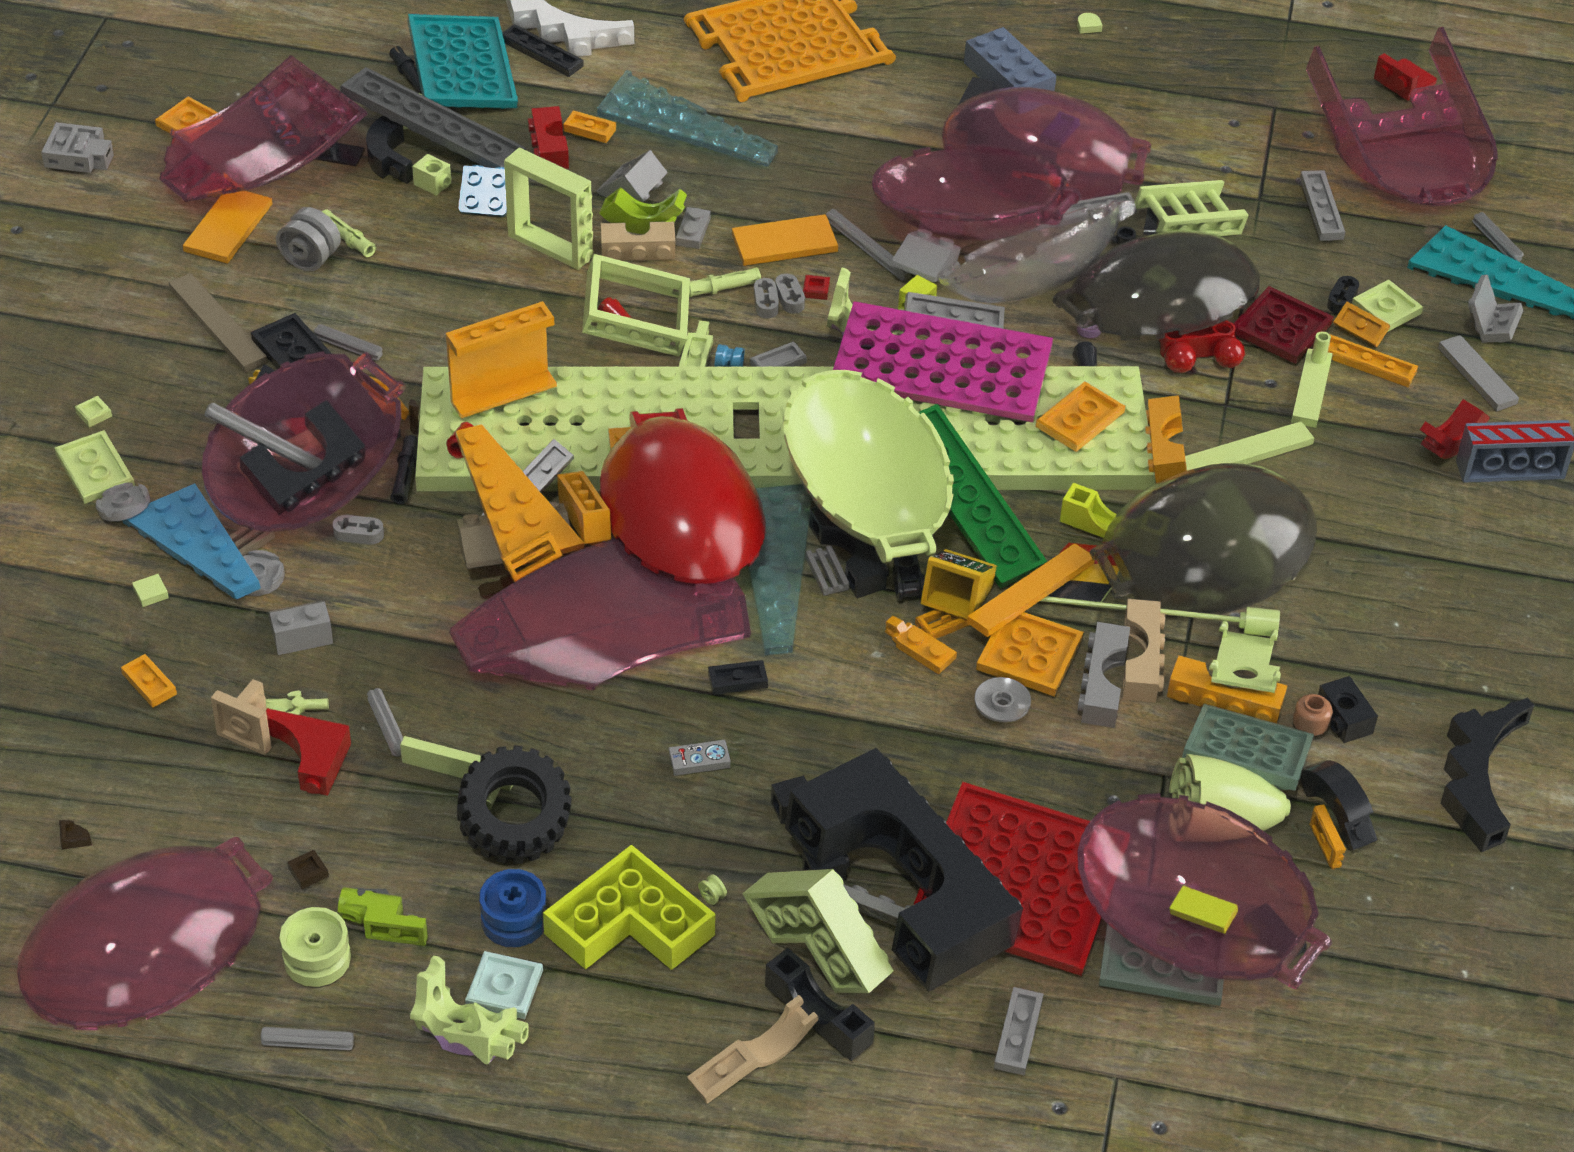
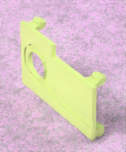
[1209,621,1281,693]

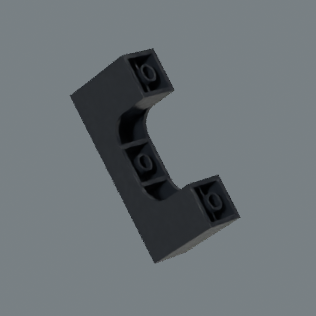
[785,748,1023,992]

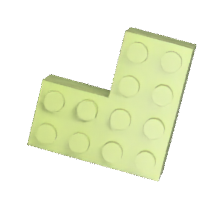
[742,869,894,993]

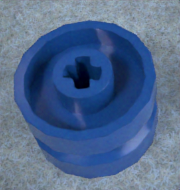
[479,869,547,947]

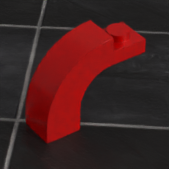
[1420,399,1490,459]

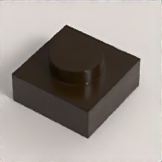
[287,850,329,889]

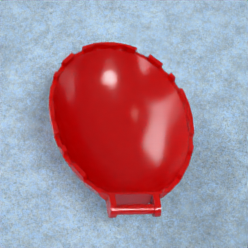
[600,408,766,584]

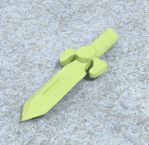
[266,690,329,715]

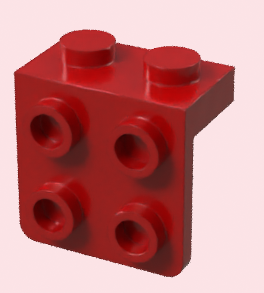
[1374,53,1437,101]

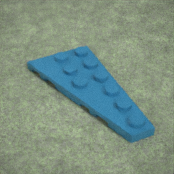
[122,483,261,600]

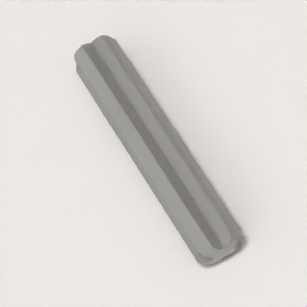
[1472,212,1523,262]
[314,324,383,361]
[367,688,403,757]
[261,1027,354,1050]

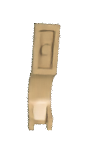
[687,995,819,1104]

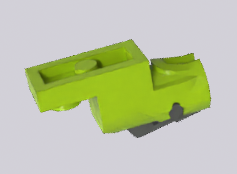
[337,887,428,946]

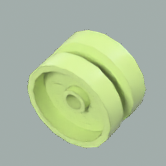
[279,907,351,987]

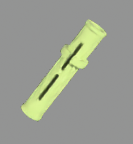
[322,209,376,257]
[689,267,761,297]

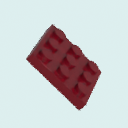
[1233,286,1334,364]

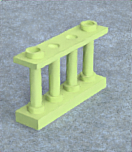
[1133,180,1249,242]

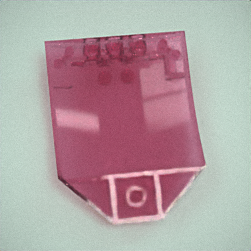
[159,55,368,202]

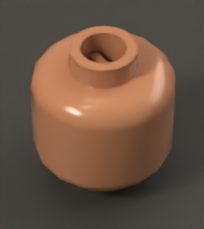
[1293,694,1332,736]

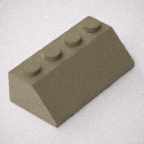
[456,502,575,569]

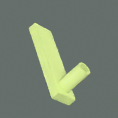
[1291,332,1333,428]
[400,736,513,810]

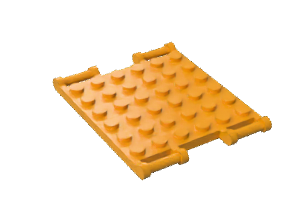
[684,0,896,102]

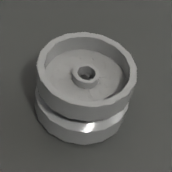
[276,207,341,271]

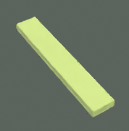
[1175,421,1314,485]

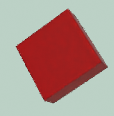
[803,275,830,300]

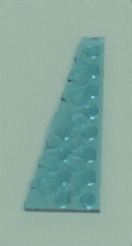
[597,70,778,167]

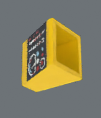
[921,549,997,619]

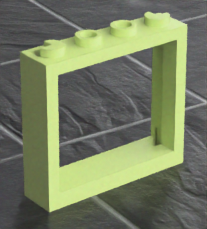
[504,147,594,270]
[582,254,690,357]

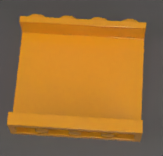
[446,301,557,419]

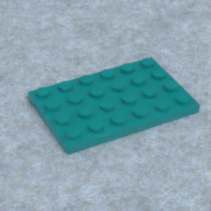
[407,14,518,109]

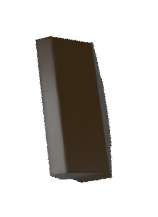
[409,399,420,434]

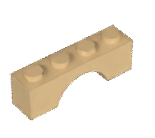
[1122,599,1165,703]

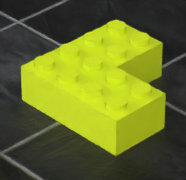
[543,845,716,970]

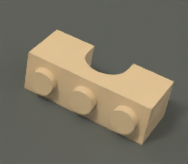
[601,222,675,261]

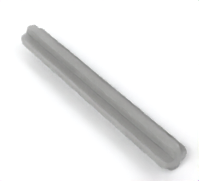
[826,209,912,282]
[205,403,323,470]

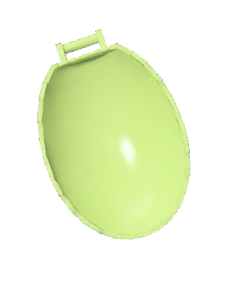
[783,370,954,563]

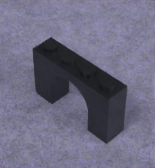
[239,400,366,515]

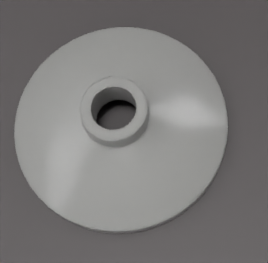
[974,677,1031,722]

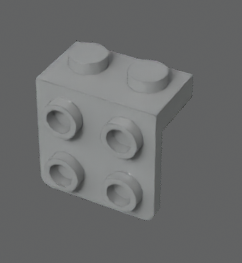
[1468,275,1523,343]

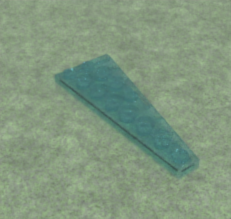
[748,484,812,655]

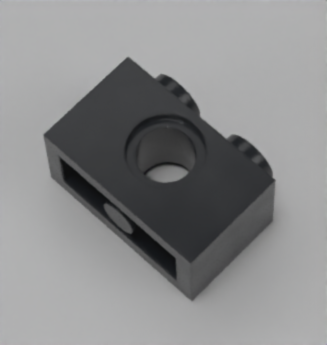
[1318,676,1378,743]

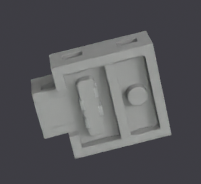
[41,122,114,173]

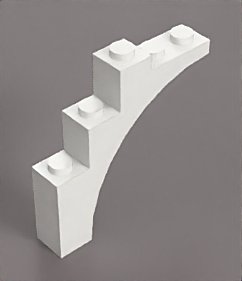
[506,0,634,57]

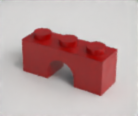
[527,106,569,169]

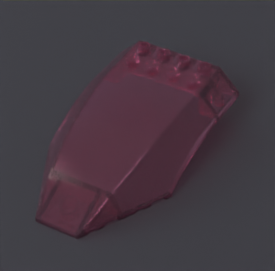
[449,537,751,690]

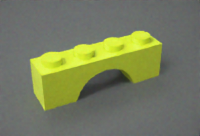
[1060,483,1172,558]

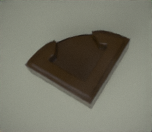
[478,574,516,596]
[59,820,92,850]

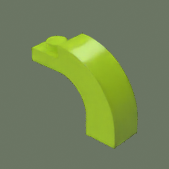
[599,187,687,234]

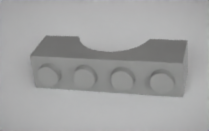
[1077,622,1130,728]

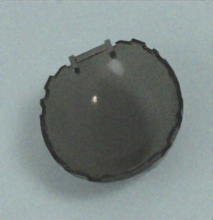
[1052,230,1260,341]
[1089,463,1317,618]

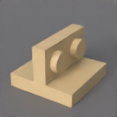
[211,679,272,755]

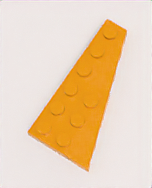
[456,424,584,570]

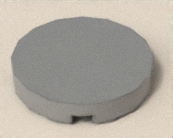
[96,483,150,521]
[243,550,285,596]

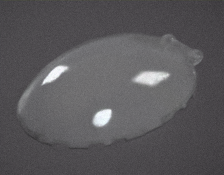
[938,200,1136,304]

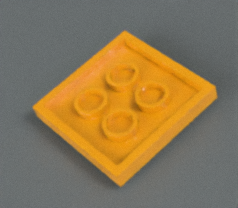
[976,612,1084,697]

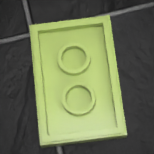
[55,430,135,504]

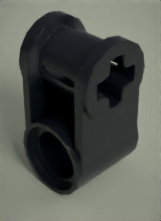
[892,554,925,601]

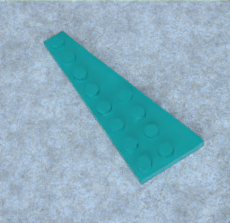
[1407,225,1574,320]

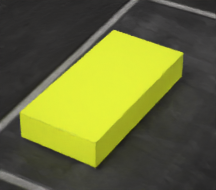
[1169,886,1238,934]

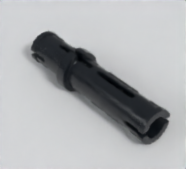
[389,46,422,94]
[390,435,418,505]

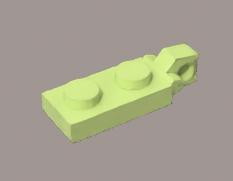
[679,321,713,367]

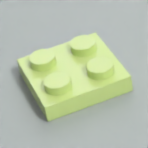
[1352,280,1423,332]

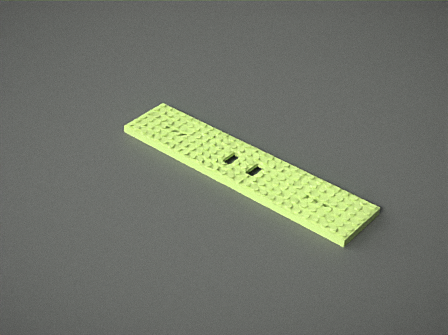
[415,366,1156,491]

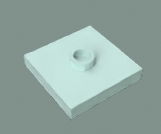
[465,951,543,1019]

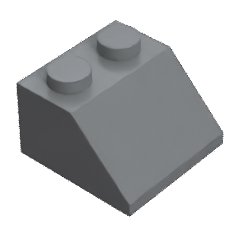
[596,150,668,202]
[890,229,961,282]
[267,600,333,655]

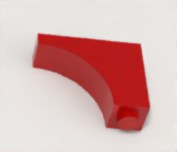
[266,708,351,796]

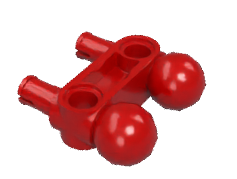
[1156,308,1245,374]

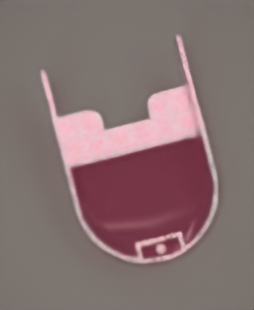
[1306,27,1498,206]

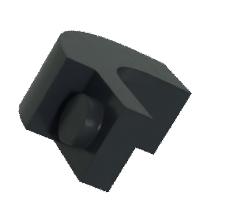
[366,115,413,184]
[1300,760,1378,850]

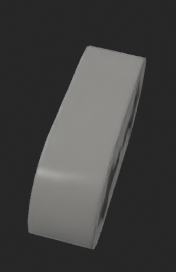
[775,274,805,314]
[754,278,779,319]
[333,515,384,544]

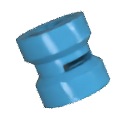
[714,344,745,367]

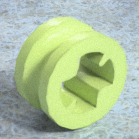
[698,874,727,905]

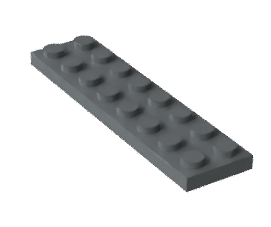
[339,67,526,168]

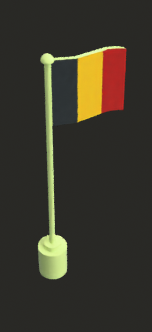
[1041,543,1280,637]

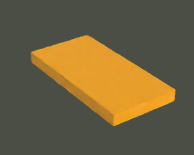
[183,186,272,264]
[732,214,838,266]

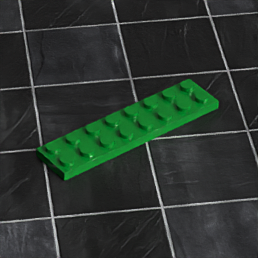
[918,404,1048,589]

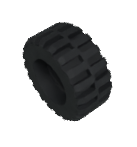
[457,745,572,864]

